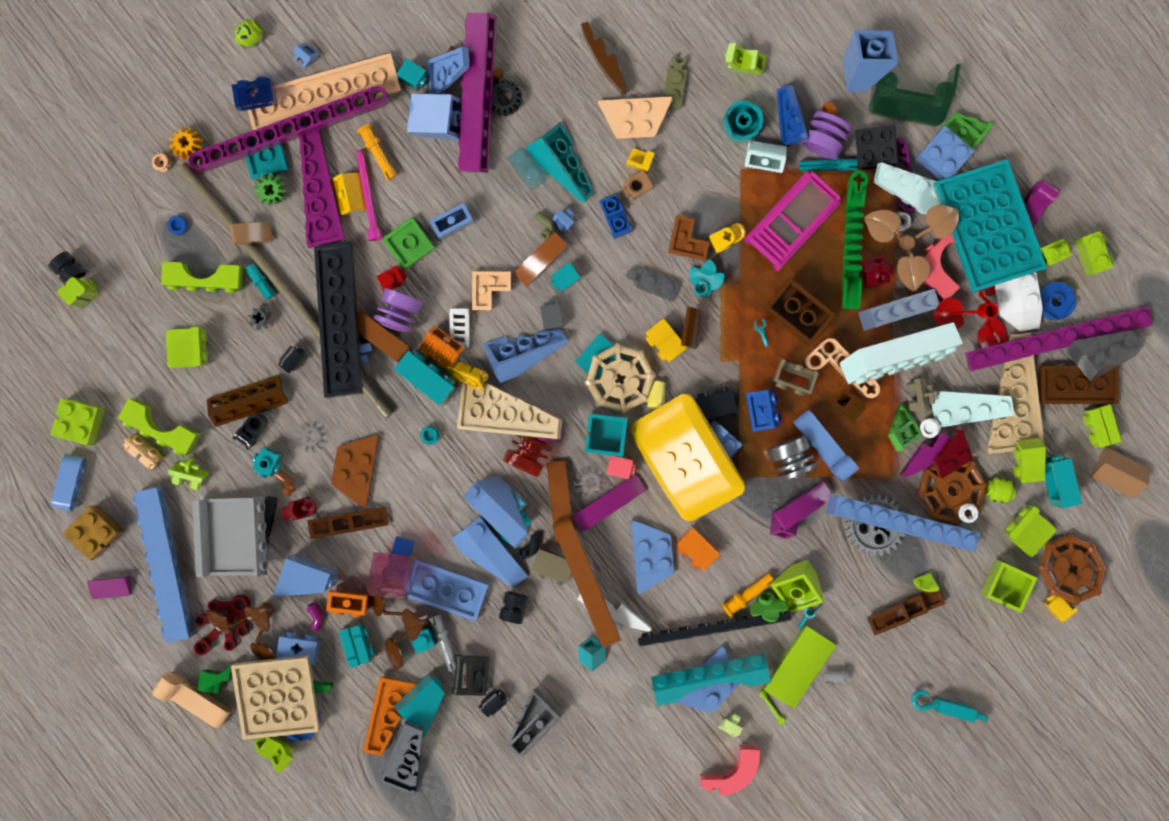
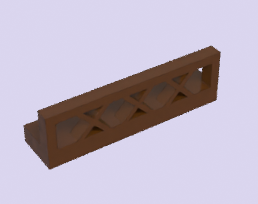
[207,375,288,427]

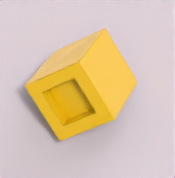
[626,148,655,174]

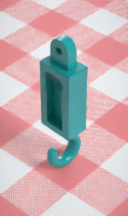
[911,690,989,723]

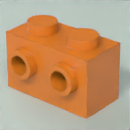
[326,589,370,617]

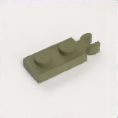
[663,54,687,110]

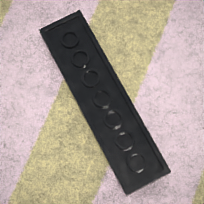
[314,241,363,399]

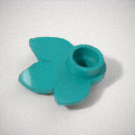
[689,260,725,298]

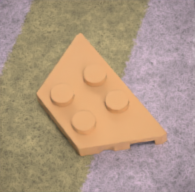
[598,97,673,139]

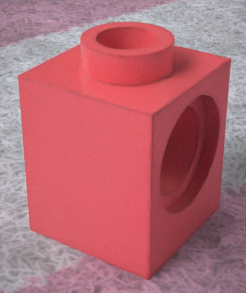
[606,455,636,479]

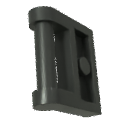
[451,655,490,696]

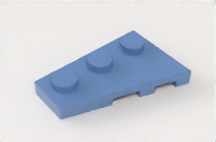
[427,47,470,94]

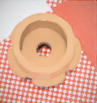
[152,153,171,172]

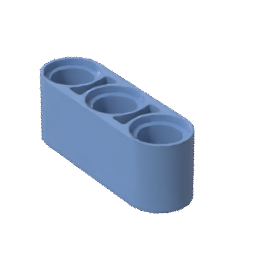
[51,453,86,512]

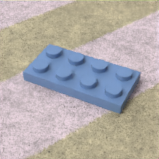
[404,559,489,621]

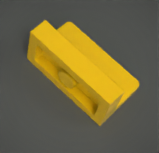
[331,172,367,216]

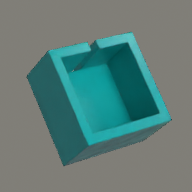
[584,414,628,457]

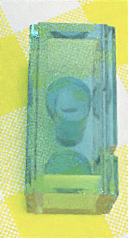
[507,146,547,191]

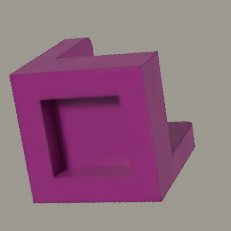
[770,510,798,539]

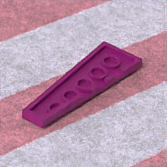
[299,130,345,249]

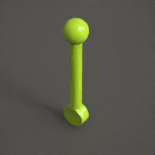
[759,690,785,725]

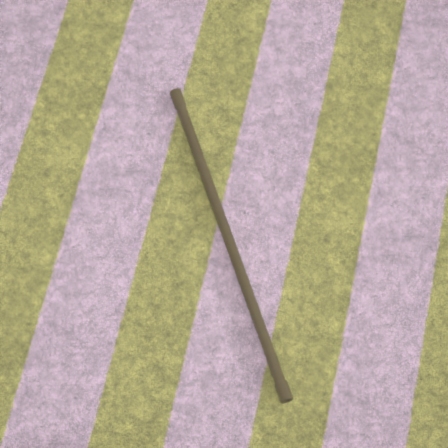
[177,162,393,420]

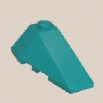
[526,122,595,203]

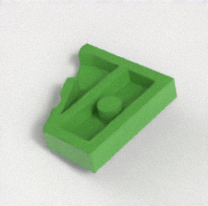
[941,112,994,150]
[888,403,923,452]

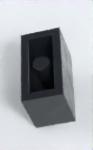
[694,387,738,420]

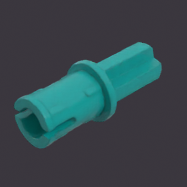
[245,263,275,300]

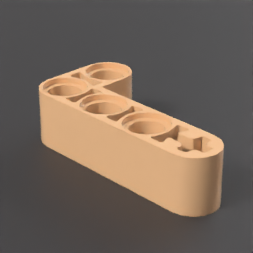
[805,338,880,398]
[152,672,231,729]

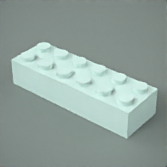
[840,322,963,385]

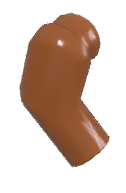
[275,470,296,496]

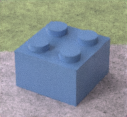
[915,126,974,181]

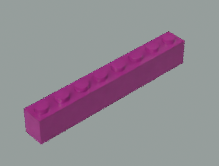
[458,13,496,173]

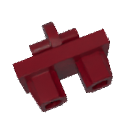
[281,497,317,521]

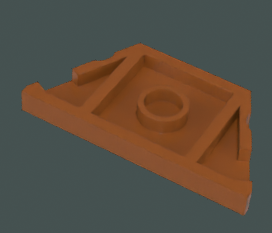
[331,435,379,508]

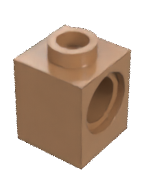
[622,170,653,201]

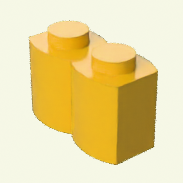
[645,318,687,363]

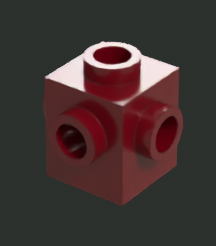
[862,256,893,287]

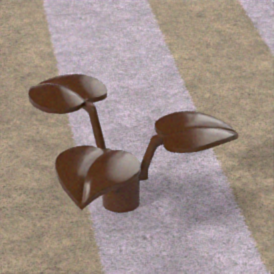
[369,583,428,670]
[205,602,277,660]

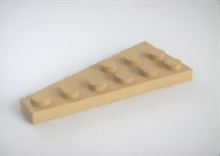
[986,333,1045,454]
[457,381,563,439]

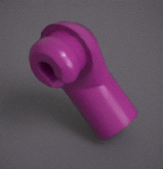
[307,603,325,632]

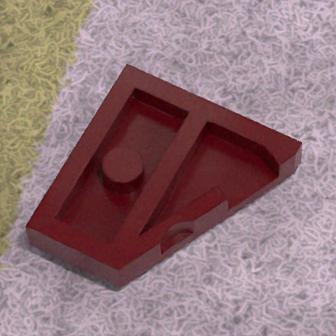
[933,427,973,479]

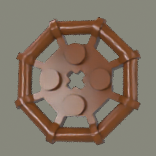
[916,460,988,526]
[1037,533,1108,605]

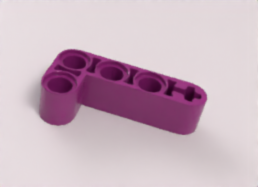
[1023,179,1061,228]

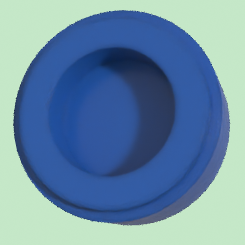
[167,216,188,235]

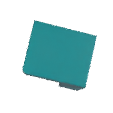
[578,636,606,671]

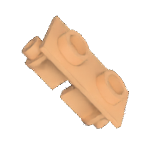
[123,433,164,470]

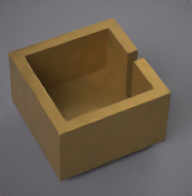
[63,505,124,561]

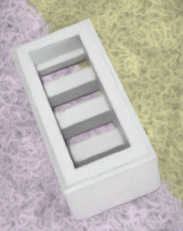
[450,309,470,348]

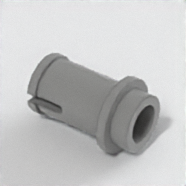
[824,669,848,684]

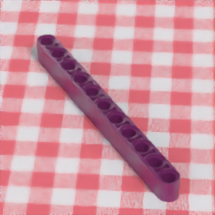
[188,86,390,172]

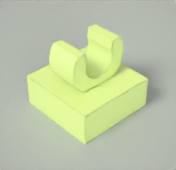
[718,714,743,737]

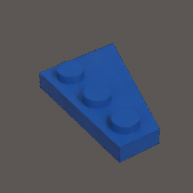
[776,85,809,147]

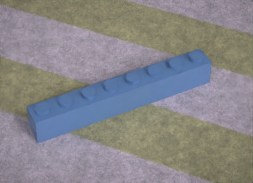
[133,487,194,643]
[826,494,980,552]

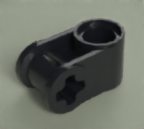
[232,414,268,450]

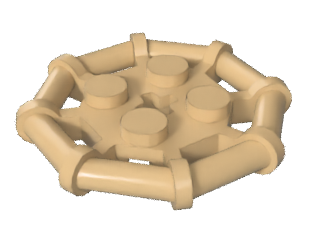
[584,343,656,414]

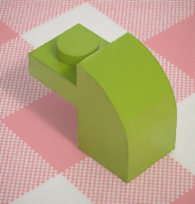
[725,43,767,75]
[254,736,294,773]

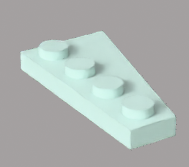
[874,163,940,215]
[932,391,1015,427]

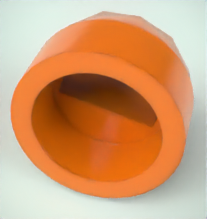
[822,102,838,115]

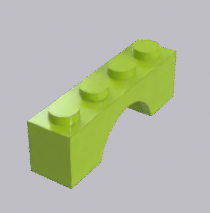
[161,262,244,293]
[118,398,201,456]

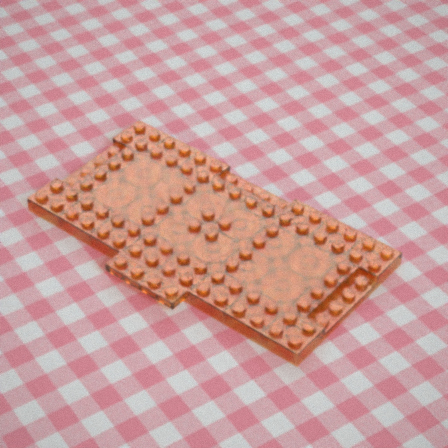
[720,169,895,478]

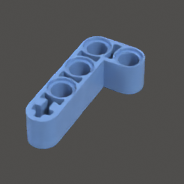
[793,410,859,482]

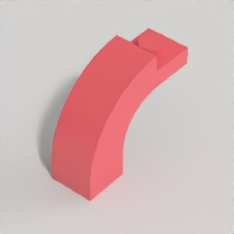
[700,745,760,795]

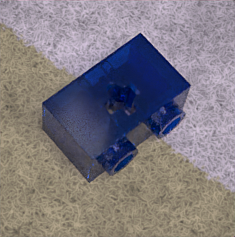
[232,76,278,112]

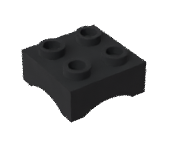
[855,124,899,170]

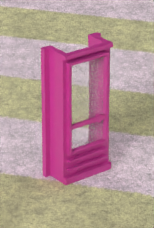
[744,171,841,272]

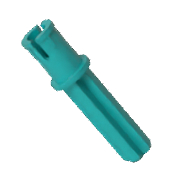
[799,157,857,173]

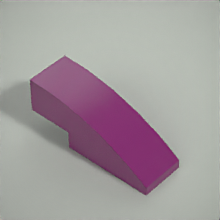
[899,432,952,477]
[774,481,832,531]

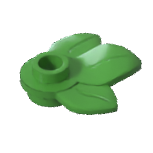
[750,591,788,622]

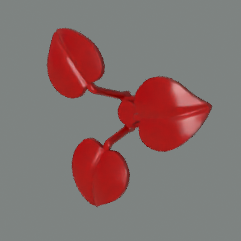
[933,286,1007,348]

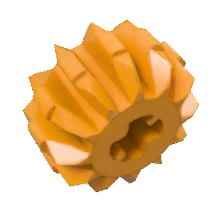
[169,127,203,160]

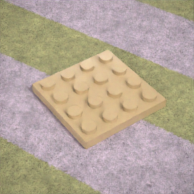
[231,655,320,740]

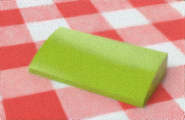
[763,624,837,709]

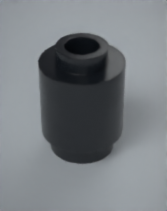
[278,345,306,374]
[478,689,507,717]

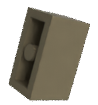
[531,547,571,585]

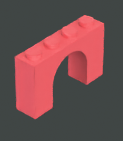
[922,234,960,301]

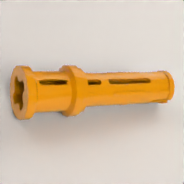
[357,123,398,181]
[721,573,774,619]

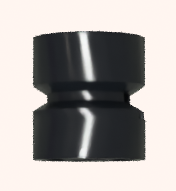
[48,251,86,285]
[498,591,529,624]

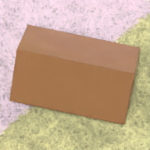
[1091,447,1149,499]

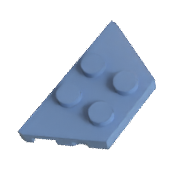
[631,520,674,594]
[675,645,738,713]

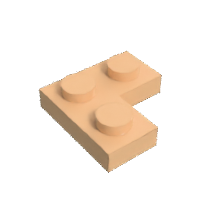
[472,272,511,310]

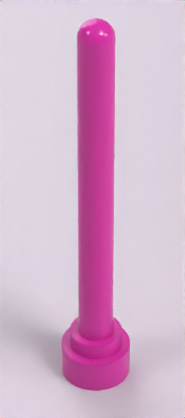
[356,150,383,241]

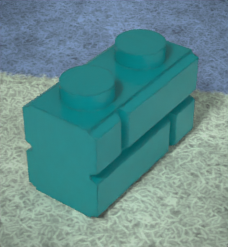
[338,622,375,668]

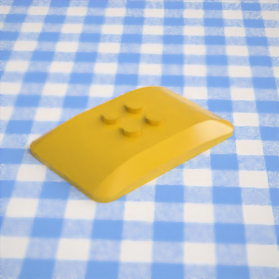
[630,393,746,521]

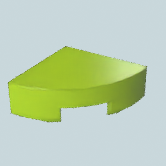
[913,572,939,592]

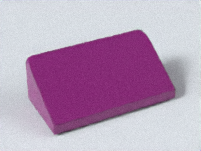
[87,576,131,599]

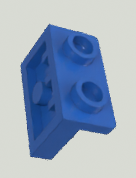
[746,389,782,432]

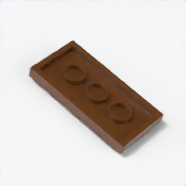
[1039,366,1119,404]

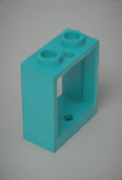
[1045,454,1083,509]

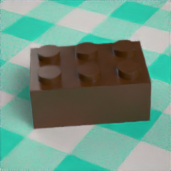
[763,278,836,346]

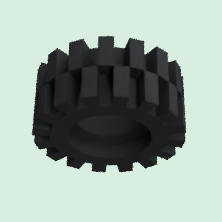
[491,78,522,116]

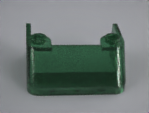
[869,64,961,127]

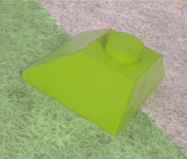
[771,560,824,613]

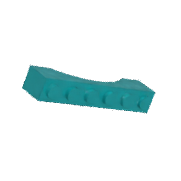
[651,653,771,706]

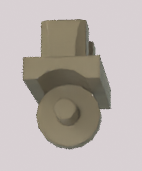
[906,377,940,414]

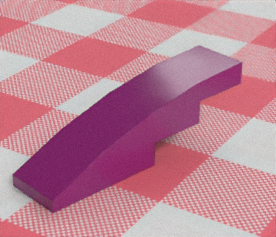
[572,474,646,533]

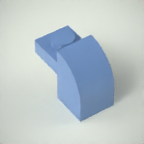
[708,419,742,458]

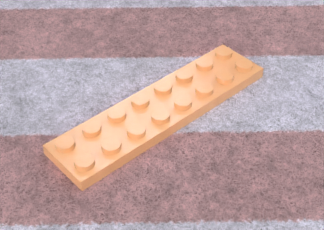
[243,53,402,130]

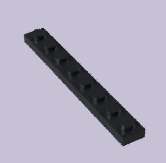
[638,611,792,647]

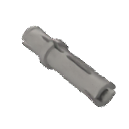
[429,613,456,672]

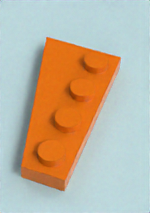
[363,676,417,756]

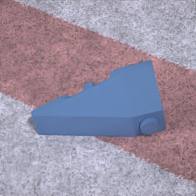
[483,328,568,383]
[452,515,528,587]

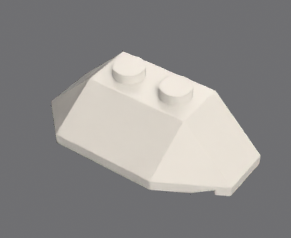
[995,273,1043,332]

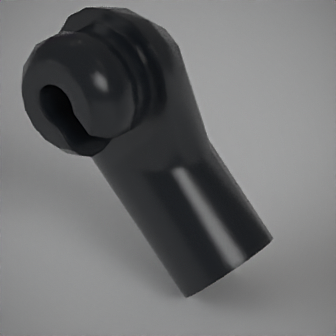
[518,534,540,559]

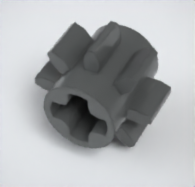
[248,306,273,330]

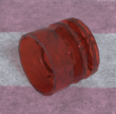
[503,435,553,477]

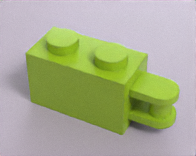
[1040,238,1072,266]

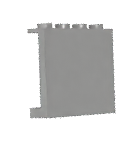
[192,497,268,577]

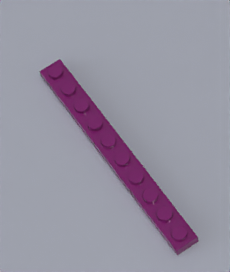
[965,306,1153,371]

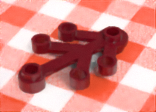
[194,594,250,656]

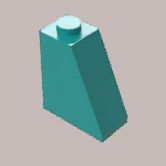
[395,674,445,737]

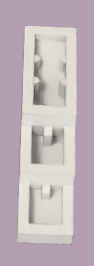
[577,593,651,632]

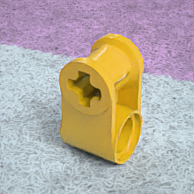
[709,223,746,254]

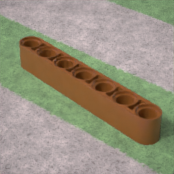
[552,517,621,648]

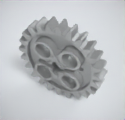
[844,494,906,557]

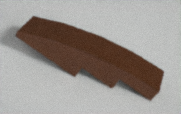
[581,22,626,96]
[307,506,389,539]
[867,589,946,635]

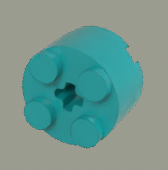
[722,100,763,144]

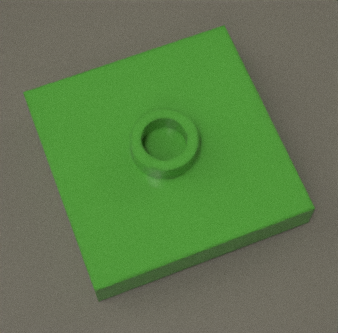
[382,216,436,270]

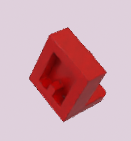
[377,265,407,291]

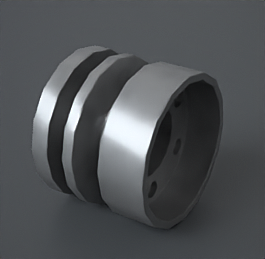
[767,435,818,481]

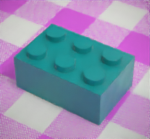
[394,351,457,406]

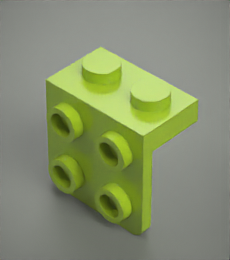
[166,327,208,368]
[1003,504,1056,557]

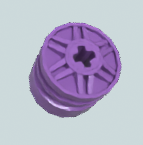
[801,111,852,160]
[373,288,423,333]

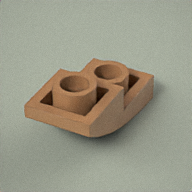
[230,222,273,244]

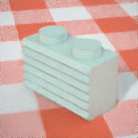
[745,140,787,174]

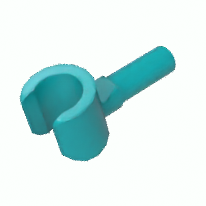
[754,319,769,346]
[797,607,818,629]

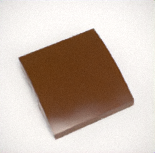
[681,306,702,349]

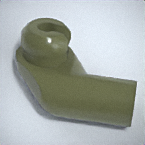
[534,211,555,239]

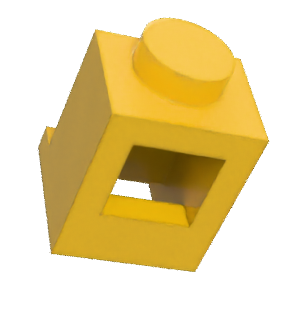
[1043,594,1078,623]

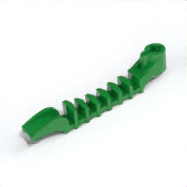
[841,170,868,310]
[197,663,334,694]

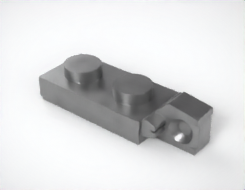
[625,269,680,302]

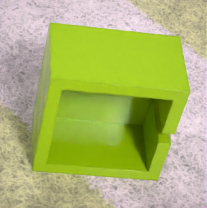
[50,398,105,445]
[980,560,1038,613]

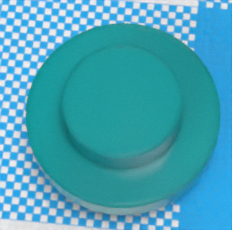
[420,426,440,445]

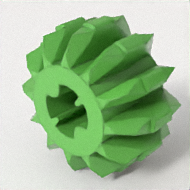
[253,173,287,206]

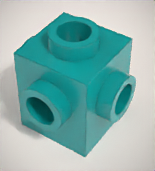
[252,447,283,478]

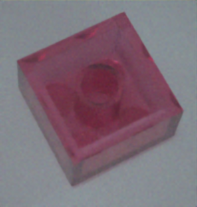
[367,552,414,600]

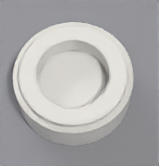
[920,418,941,438]

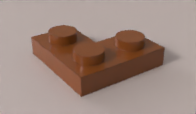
[668,215,710,261]

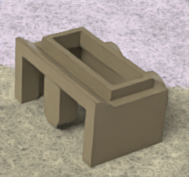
[772,359,819,397]

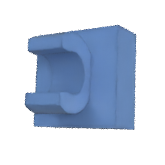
[293,42,320,68]
[552,208,575,234]
[360,343,374,363]

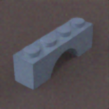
[858,289,939,331]

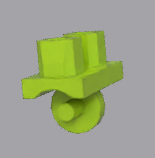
[168,457,209,490]

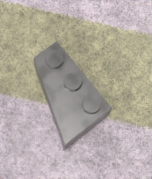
[1066,330,1144,381]
[506,688,563,759]

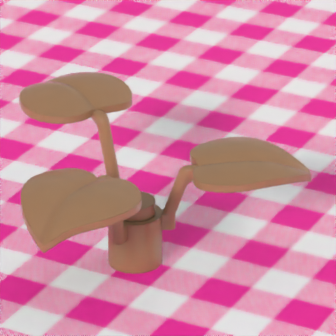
[864,205,959,291]

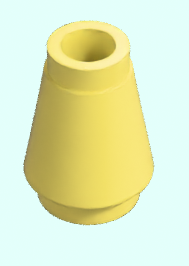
[646,381,665,410]

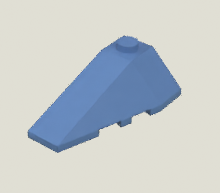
[463,475,529,548]

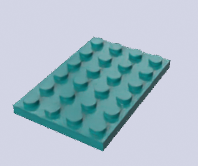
[933,159,1047,293]

